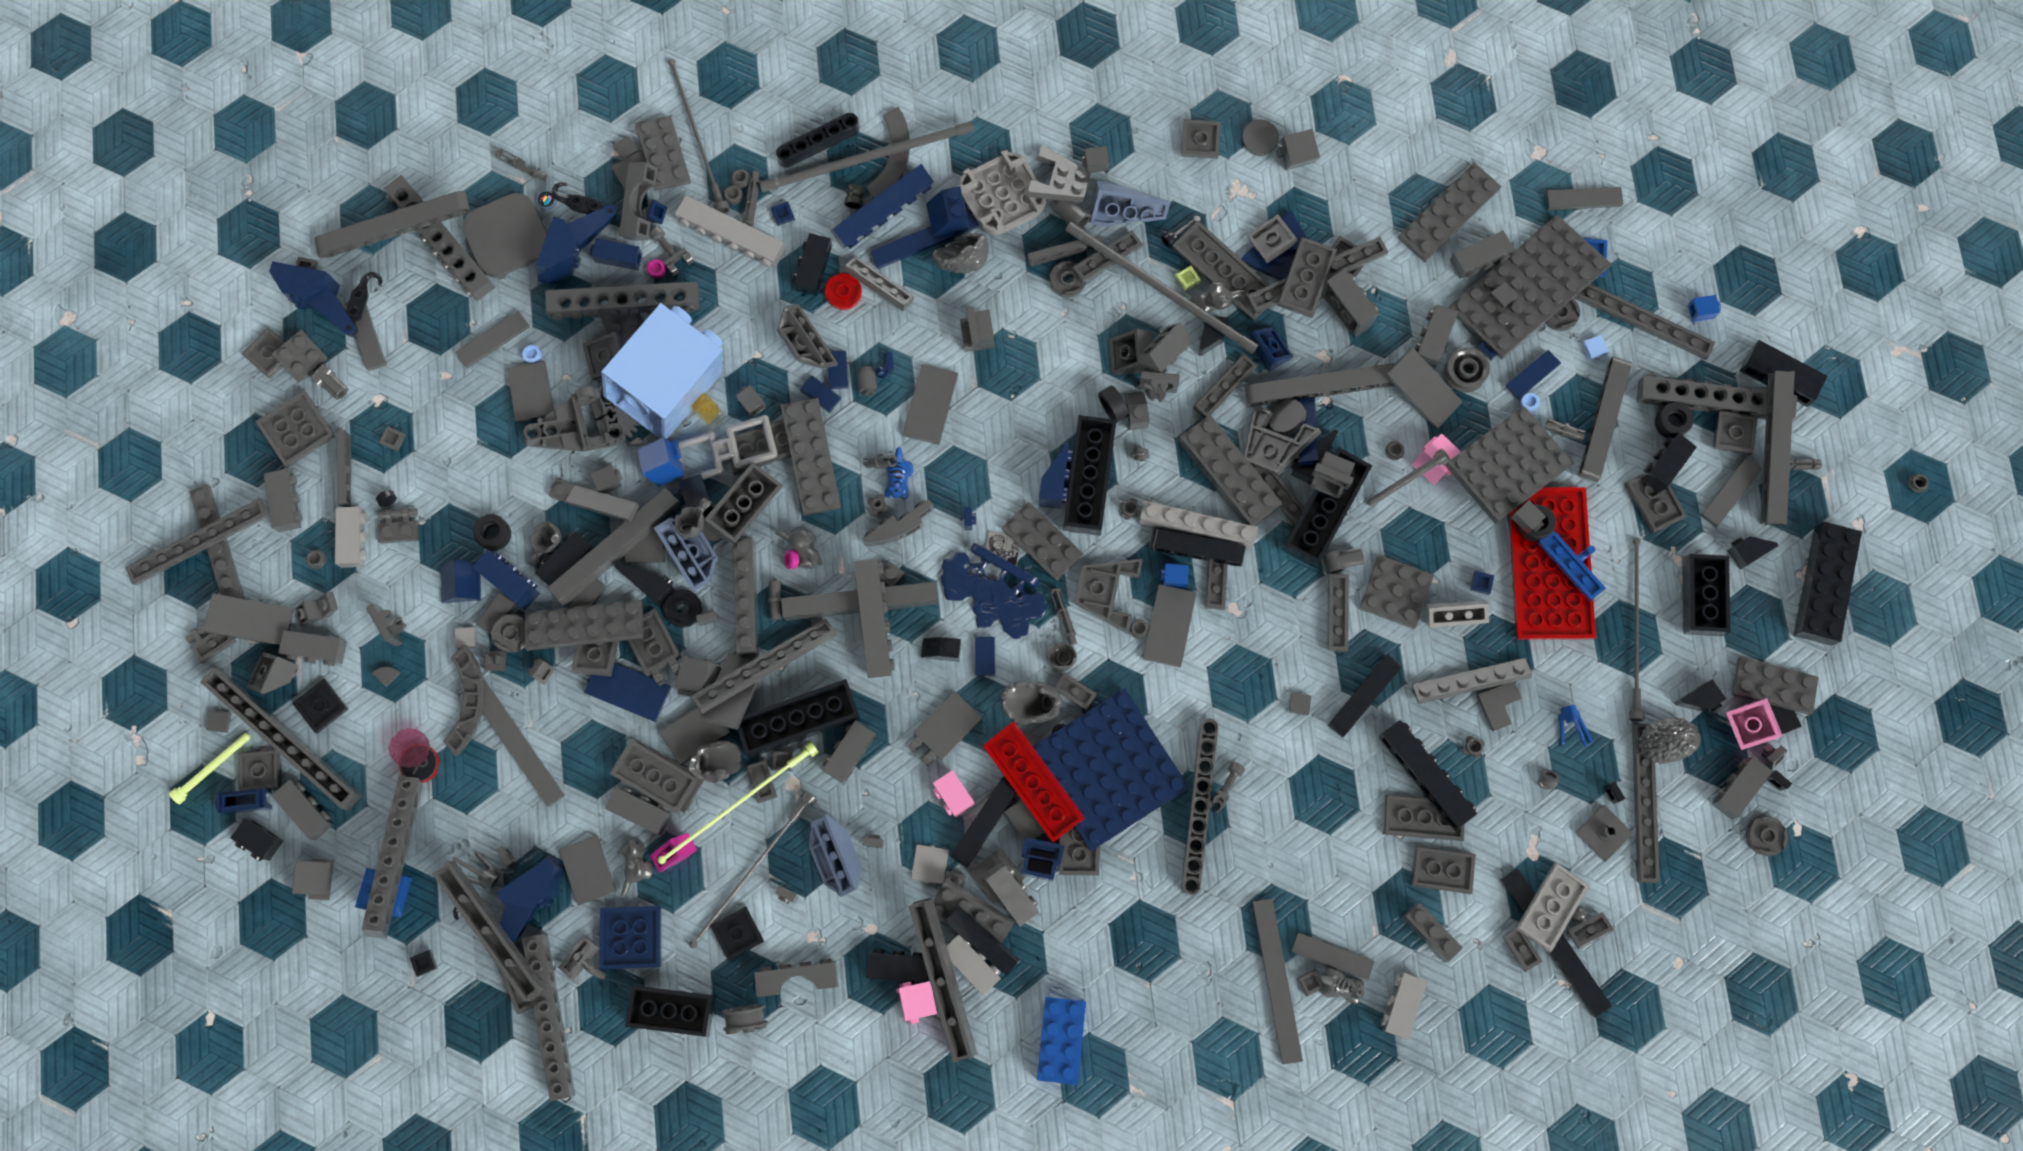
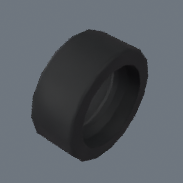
[1098,385,1129,423]

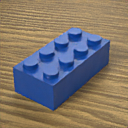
[1037,997,1086,1085]

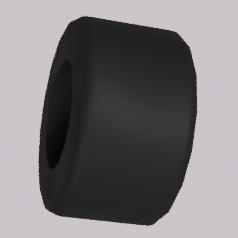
[1655,402,1694,438]
[1517,505,1556,542]
[473,514,511,551]

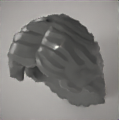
[932,231,989,274]
[1001,681,1062,724]
[1639,717,1701,765]

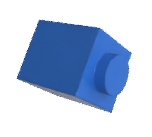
[1688,295,1721,322]
[1160,564,1189,588]

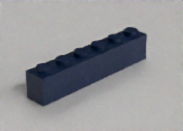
[830,164,934,249]

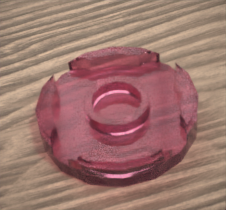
[389,728,430,768]

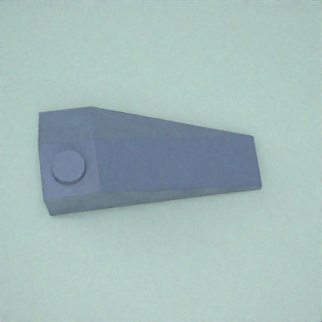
[1090,181,1171,227]

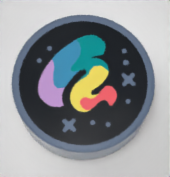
[537,191,557,210]

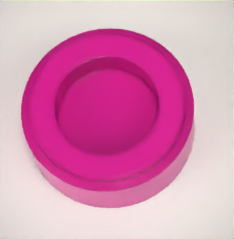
[647,259,666,279]
[783,550,799,569]

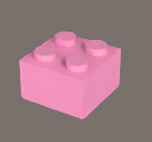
[1726,698,1782,750]

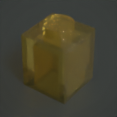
[691,393,721,425]

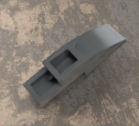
[863,499,934,546]

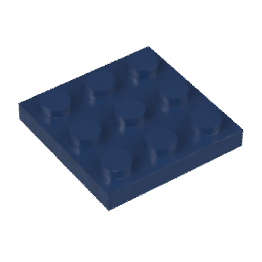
[600,906,662,970]

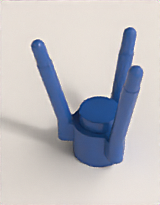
[1558,705,1593,746]

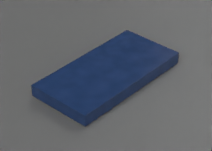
[584,663,672,723]

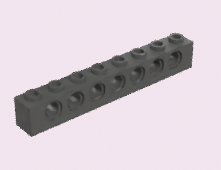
[384,175,495,301]
[545,282,700,320]
[1637,374,1797,420]
[361,776,423,939]
[522,934,576,1101]

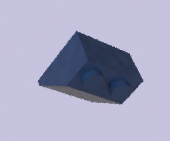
[926,186,970,237]

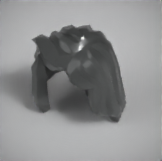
[689,740,741,783]

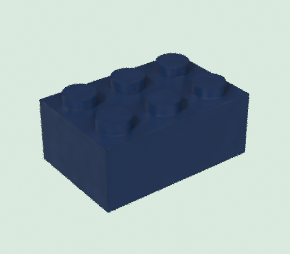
[472,549,540,611]

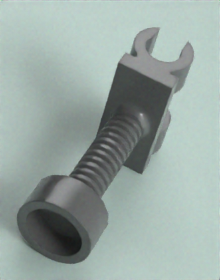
[649,226,694,276]
[1209,761,1245,814]

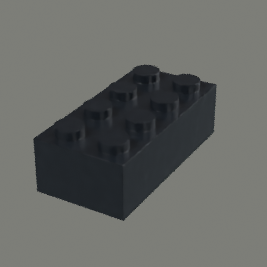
[1682,554,1731,637]
[625,985,716,1037]

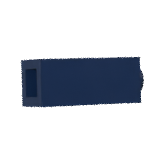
[590,239,643,271]

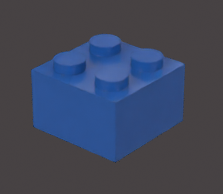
[355,868,412,917]

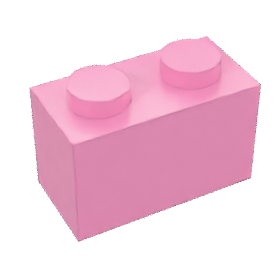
[932,770,975,818]

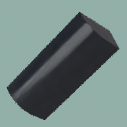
[1739,340,1828,407]

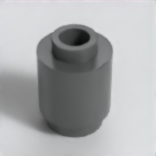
[856,367,878,396]

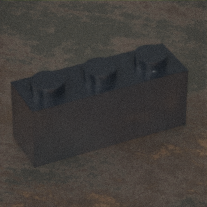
[792,233,833,296]
[1641,433,1697,493]
[535,531,594,586]
[866,949,928,982]

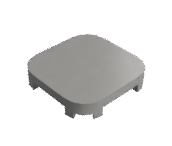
[959,150,1046,235]

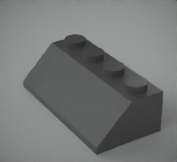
[704,462,783,544]

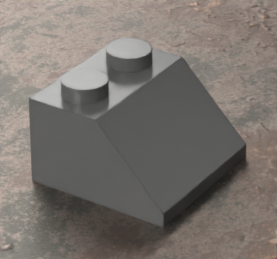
[1109,328,1153,375]

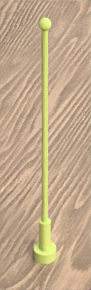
[658,740,818,864]

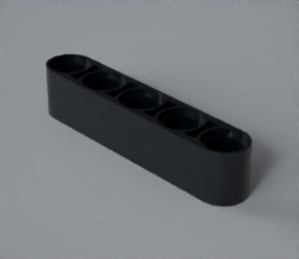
[776,113,860,168]
[1149,529,1246,567]
[1327,653,1402,738]
[950,776,1017,868]

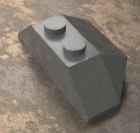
[777,304,838,369]

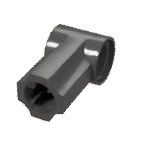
[309,363,349,400]
[1323,547,1364,574]

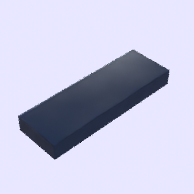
[1506,350,1561,400]

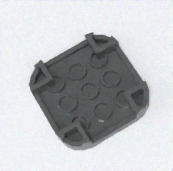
[463,193,547,280]

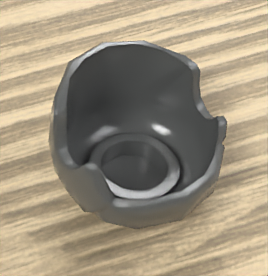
[1046,642,1077,671]

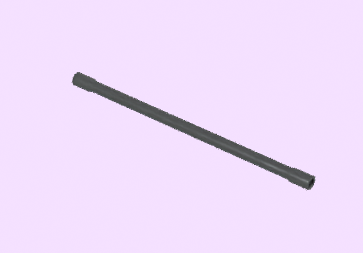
[759,121,975,193]
[1065,222,1258,354]

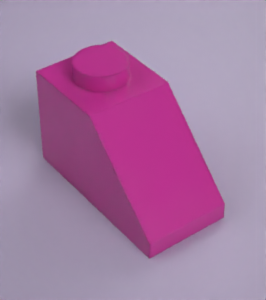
[650,833,697,873]

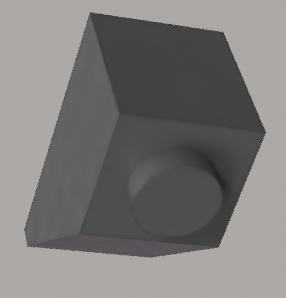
[1125,391,1150,430]

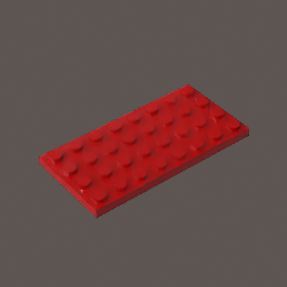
[1509,487,1596,640]

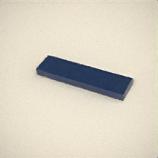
[1296,397,1319,466]

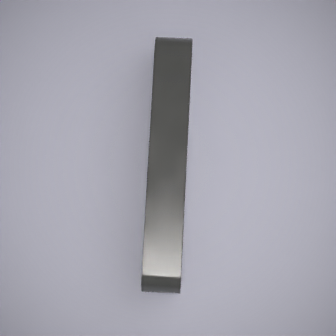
[1578,356,1632,482]

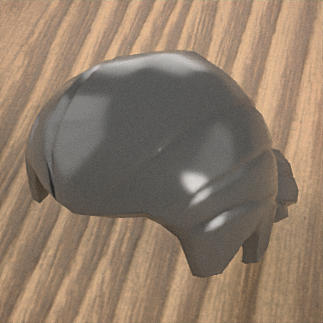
[675,497,711,538]
[529,522,562,566]

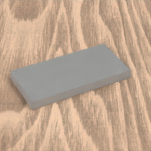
[1515,862,1589,952]

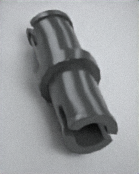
[1544,418,1586,442]
[863,454,897,469]
[768,580,782,620]

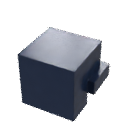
[1021,837,1064,882]

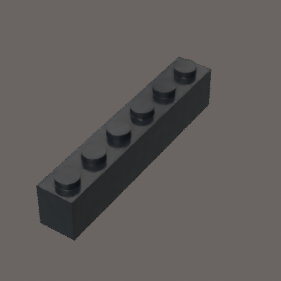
[1379,720,1478,831]

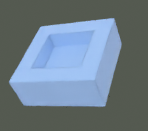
[1582,335,1609,360]

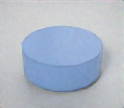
[522,345,542,364]
[1519,392,1540,412]

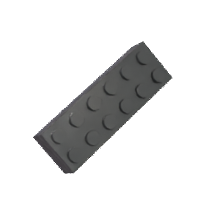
[1179,415,1282,526]

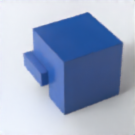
[638,437,685,487]

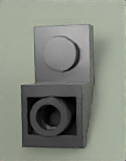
[295,592,338,626]

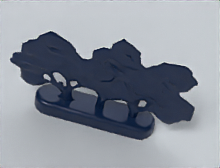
[940,543,1048,639]

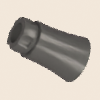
[1050,199,1091,229]

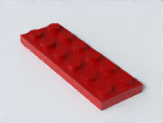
[983,722,1085,842]

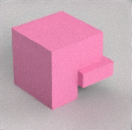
[1412,434,1461,486]
[896,981,937,1025]

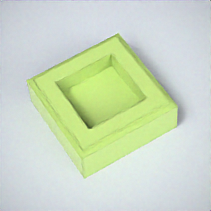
[1175,266,1201,292]

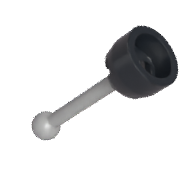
[1161,215,1200,248]

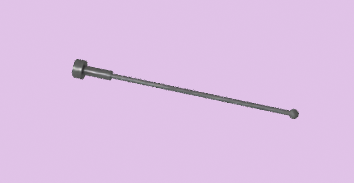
[668,59,730,214]
[1629,537,1645,721]
[689,790,817,948]

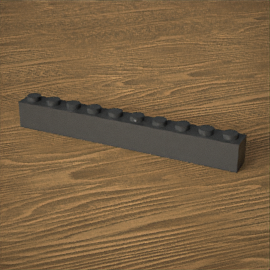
[200,667,363,811]

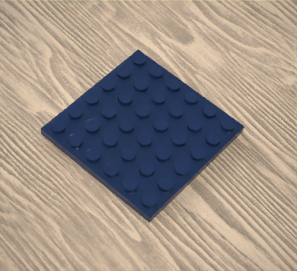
[1033,688,1190,852]

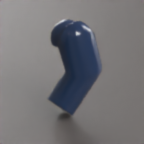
[875,352,894,378]

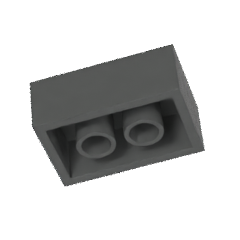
[1321,269,1379,338]

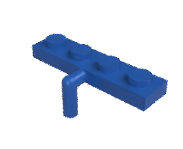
[1537,531,1606,602]

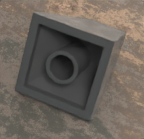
[246,652,298,694]

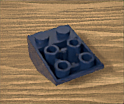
[1039,444,1072,509]

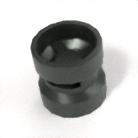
[844,184,865,209]

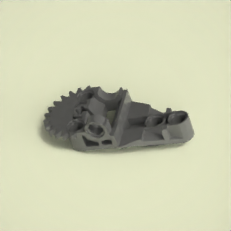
[522,385,640,452]

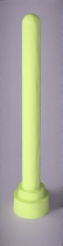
[169,733,251,804]

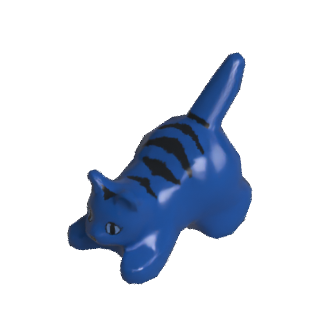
[885,447,913,499]

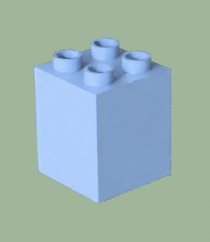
[601,303,723,439]

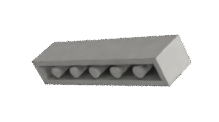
[675,196,786,268]
[1139,501,1258,551]

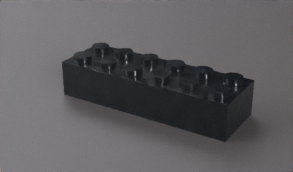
[1063,415,1117,536]
[1281,447,1373,568]
[1793,521,1862,646]
[738,679,861,759]

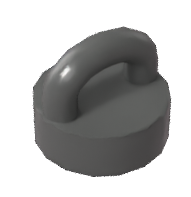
[1537,769,1560,790]

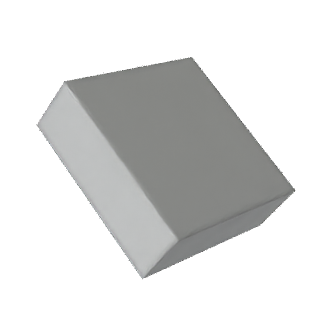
[455,627,477,649]

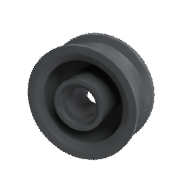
[1444,348,1490,393]
[721,1004,768,1034]

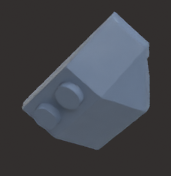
[654,518,718,592]
[809,815,862,897]

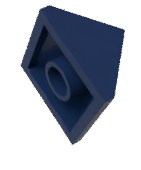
[1250,327,1294,372]
[441,560,481,603]

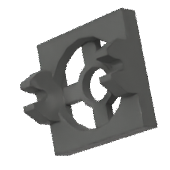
[1139,371,1180,402]
[366,604,406,647]

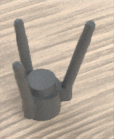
[453,851,499,889]

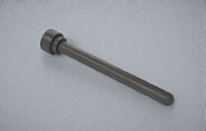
[1367,448,1450,506]

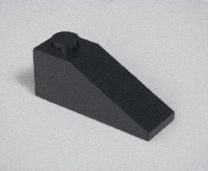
[1290,429,1338,485]
[614,563,675,607]

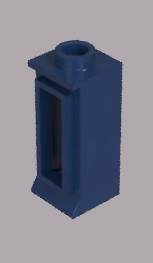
[215,788,272,814]

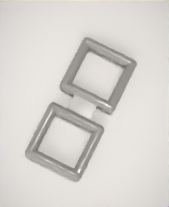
[678,415,778,481]

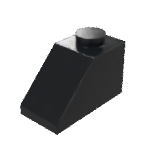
[1198,315,1231,356]
[1727,536,1779,570]
[921,637,962,662]
[1674,679,1726,712]

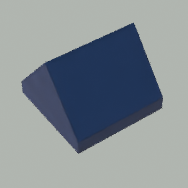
[647,199,667,224]

